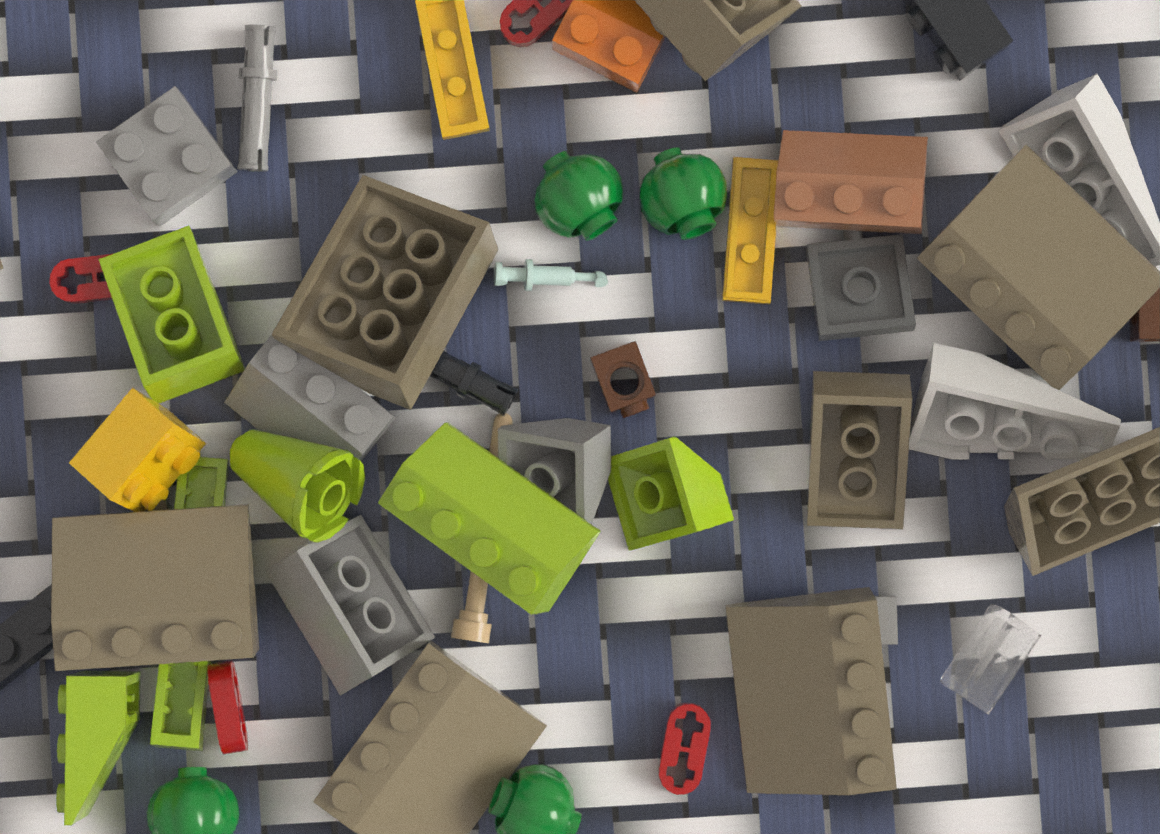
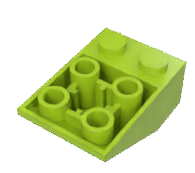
[56,671,141,826]

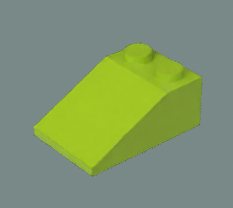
[99,225,245,403]

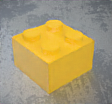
[69,387,207,512]

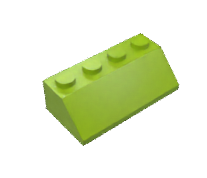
[378,422,601,615]

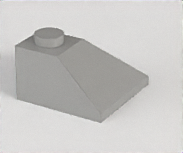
[498,418,611,524]

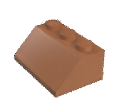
[774,130,928,234]

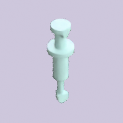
[494,259,608,291]

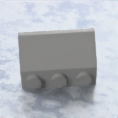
[224,335,396,462]
[265,515,435,696]

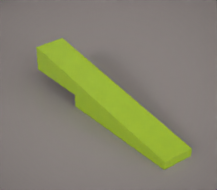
[150,457,229,751]

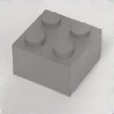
[96,86,238,227]

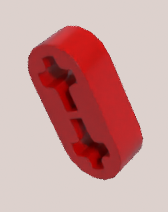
[500,0,573,48]
[49,254,112,304]
[207,660,248,755]
[658,703,711,795]

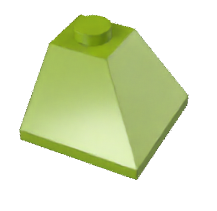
[608,437,734,551]

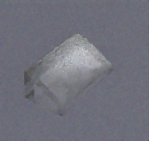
[940,604,1042,715]

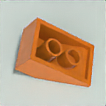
[552,0,665,93]

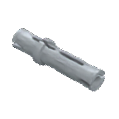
[237,24,277,172]

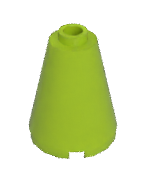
[229,429,365,543]

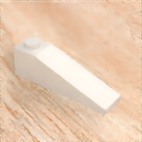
[998,74,1160,267]
[909,343,1121,459]

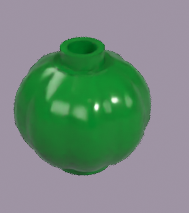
[639,147,727,240]
[534,151,623,241]
[488,764,582,834]
[147,767,239,834]

